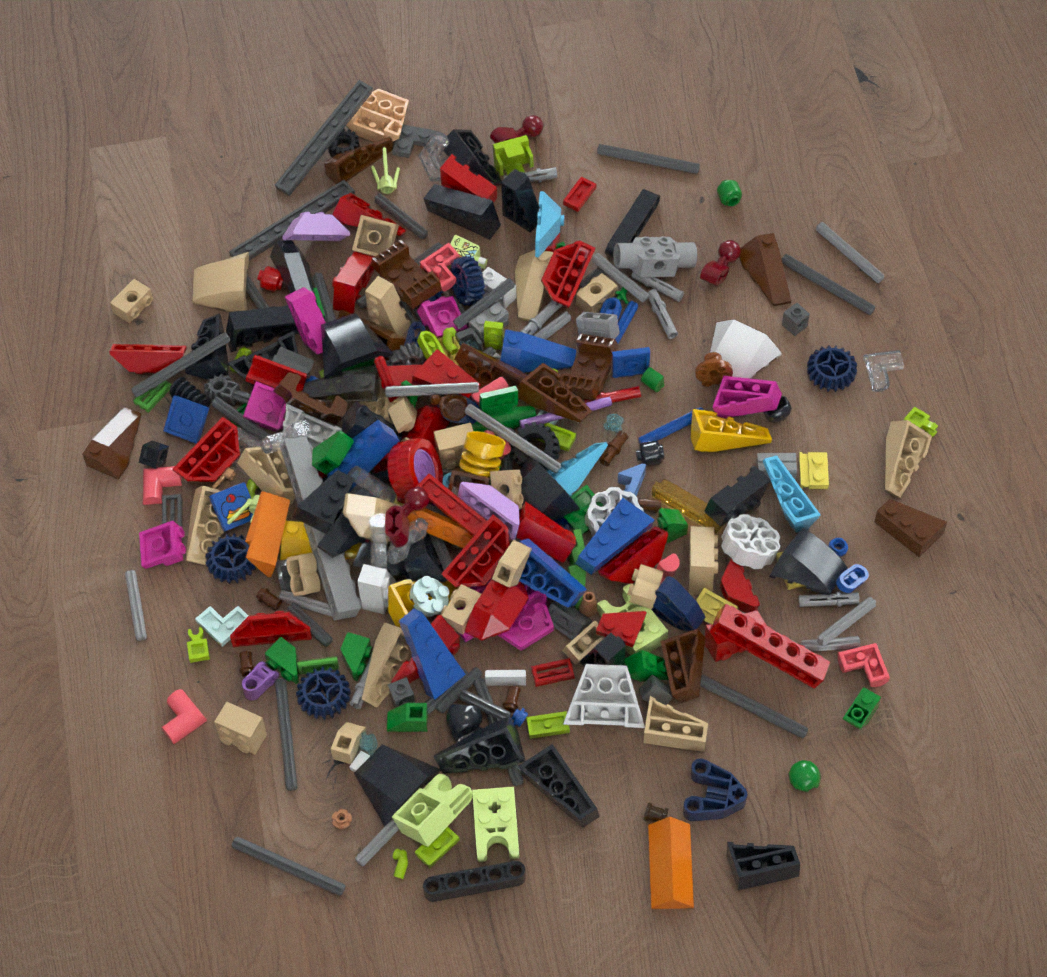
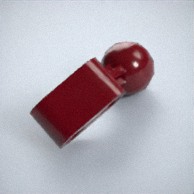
[490,115,544,143]
[700,240,741,286]
[385,487,429,547]

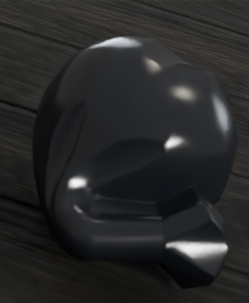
[446,704,483,743]

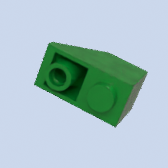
[312,430,354,475]
[657,508,688,544]
[341,632,373,681]
[265,637,299,685]
[625,650,669,682]
[843,687,881,730]
[387,703,428,732]

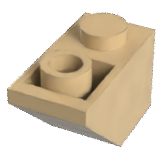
[387,396,417,433]
[492,540,532,588]
[331,722,366,764]

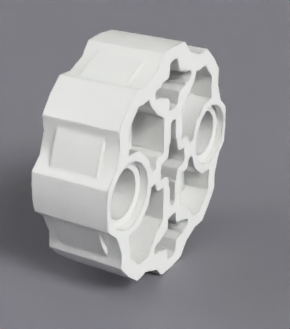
[585,487,644,537]
[721,514,781,569]

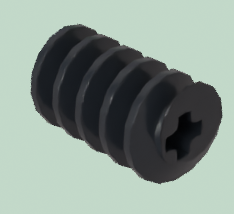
[170,377,211,407]

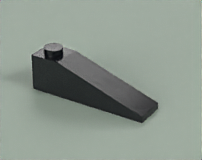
[270,240,314,293]
[317,488,378,558]
[404,526,447,582]

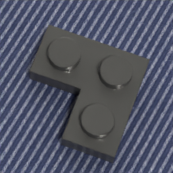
[392,125,435,158]

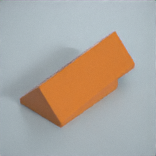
[245,492,290,578]
[648,817,694,909]

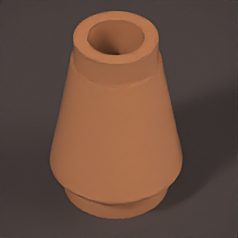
[579,592,597,617]

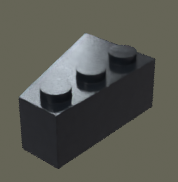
[342,402,402,453]
[704,466,770,526]
[579,633,626,667]
[727,842,800,891]

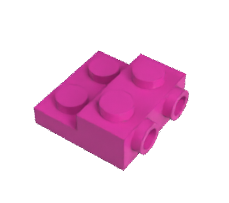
[417,296,468,339]
[243,381,286,432]
[139,521,186,569]

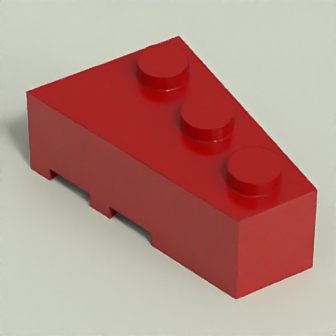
[412,349,480,400]

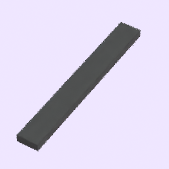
[275,80,374,196]
[229,180,355,260]

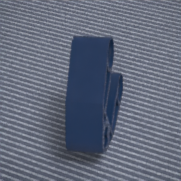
[651,576,706,632]
[683,758,747,821]

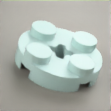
[410,576,449,617]

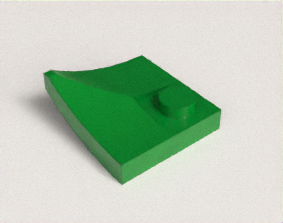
[562,485,605,535]

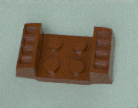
[371,240,442,309]
[561,333,619,401]
[273,372,348,424]

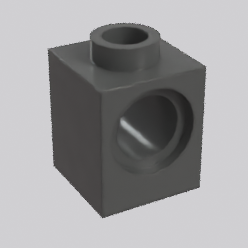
[782,303,810,336]
[388,677,415,708]

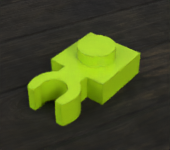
[187,627,210,663]

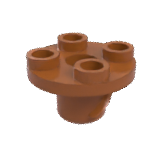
[695,352,733,387]

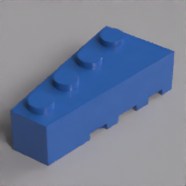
[327,420,399,493]
[575,498,655,575]
[519,538,587,607]
[399,608,466,700]

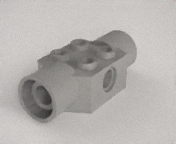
[613,236,697,277]

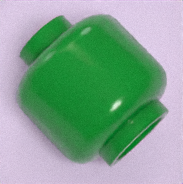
[717,180,742,207]

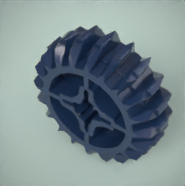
[450,256,485,306]
[807,345,857,392]
[205,533,256,584]
[296,666,351,720]

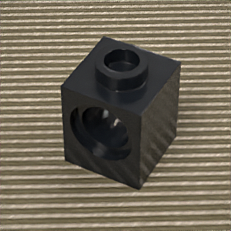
[138,440,169,469]

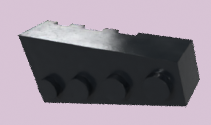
[423,184,501,240]
[226,305,299,352]
[518,744,600,828]

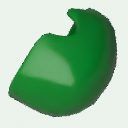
[788,760,821,792]

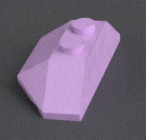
[283,212,350,241]
[457,482,519,540]

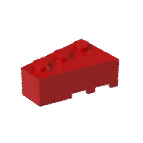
[440,154,497,203]
[332,251,375,314]
[516,502,576,563]
[705,610,766,662]

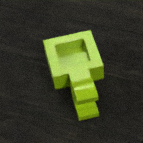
[904,407,938,437]

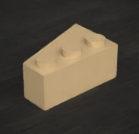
[365,276,412,336]
[689,526,718,595]
[644,696,708,752]

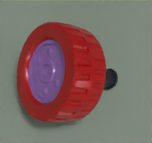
[370,438,443,502]

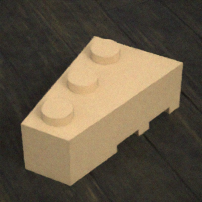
[237,446,296,504]

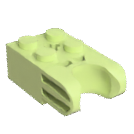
[597,584,668,656]
[392,774,473,847]
[472,787,519,862]

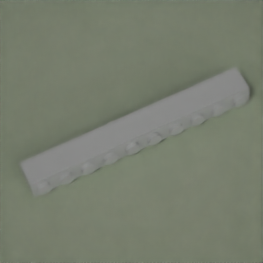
[280,436,361,621]

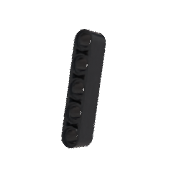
[605,189,660,257]
[423,861,526,902]

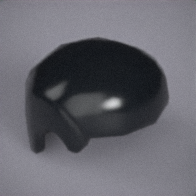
[763,396,792,423]

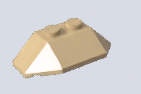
[343,493,402,544]

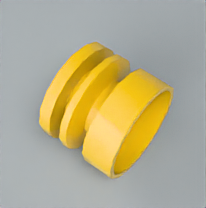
[459,431,506,477]

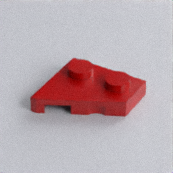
[596,611,647,647]

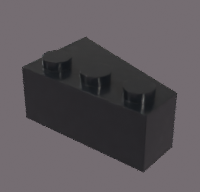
[501,169,539,233]
[292,470,355,534]

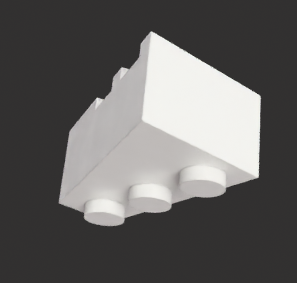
[358,564,396,615]

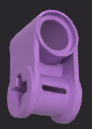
[242,661,279,700]

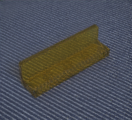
[652,479,723,534]

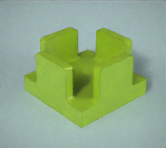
[493,135,534,176]

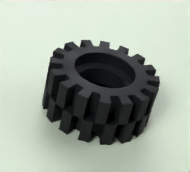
[328,129,360,158]

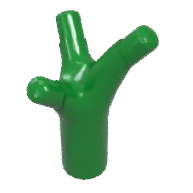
[615,286,629,304]

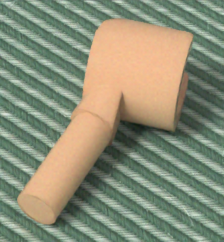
[211,468,236,489]

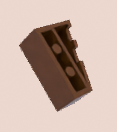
[874,499,947,557]
[661,629,706,703]

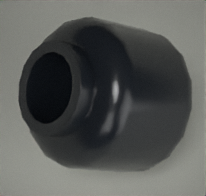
[636,441,664,467]

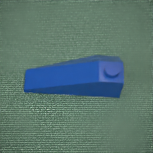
[500,330,576,373]

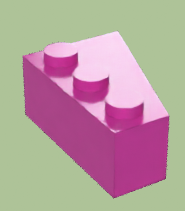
[285,287,326,355]
[713,376,782,418]

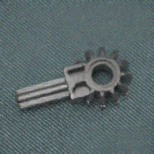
[364,342,425,378]
[204,374,251,406]

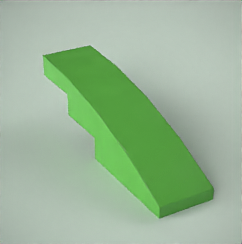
[567,529,586,610]

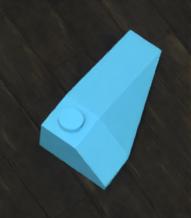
[535,191,564,257]
[547,442,608,497]
[763,456,821,533]

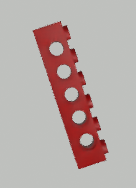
[710,604,830,689]

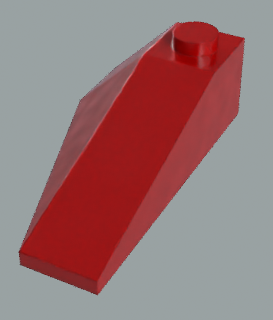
[332,193,407,236]
[391,614,460,684]

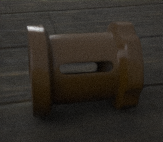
[643,802,669,822]

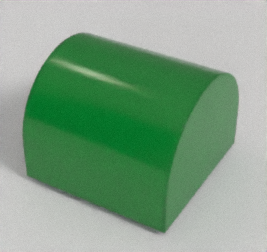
[641,367,665,392]

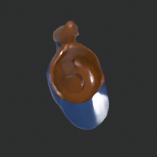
[430,394,480,424]

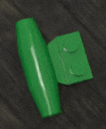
[460,386,537,432]

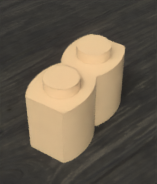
[287,553,320,596]
[627,564,663,609]

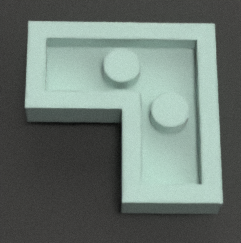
[195,606,248,647]

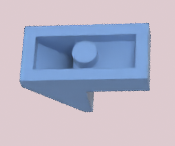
[618,463,646,497]

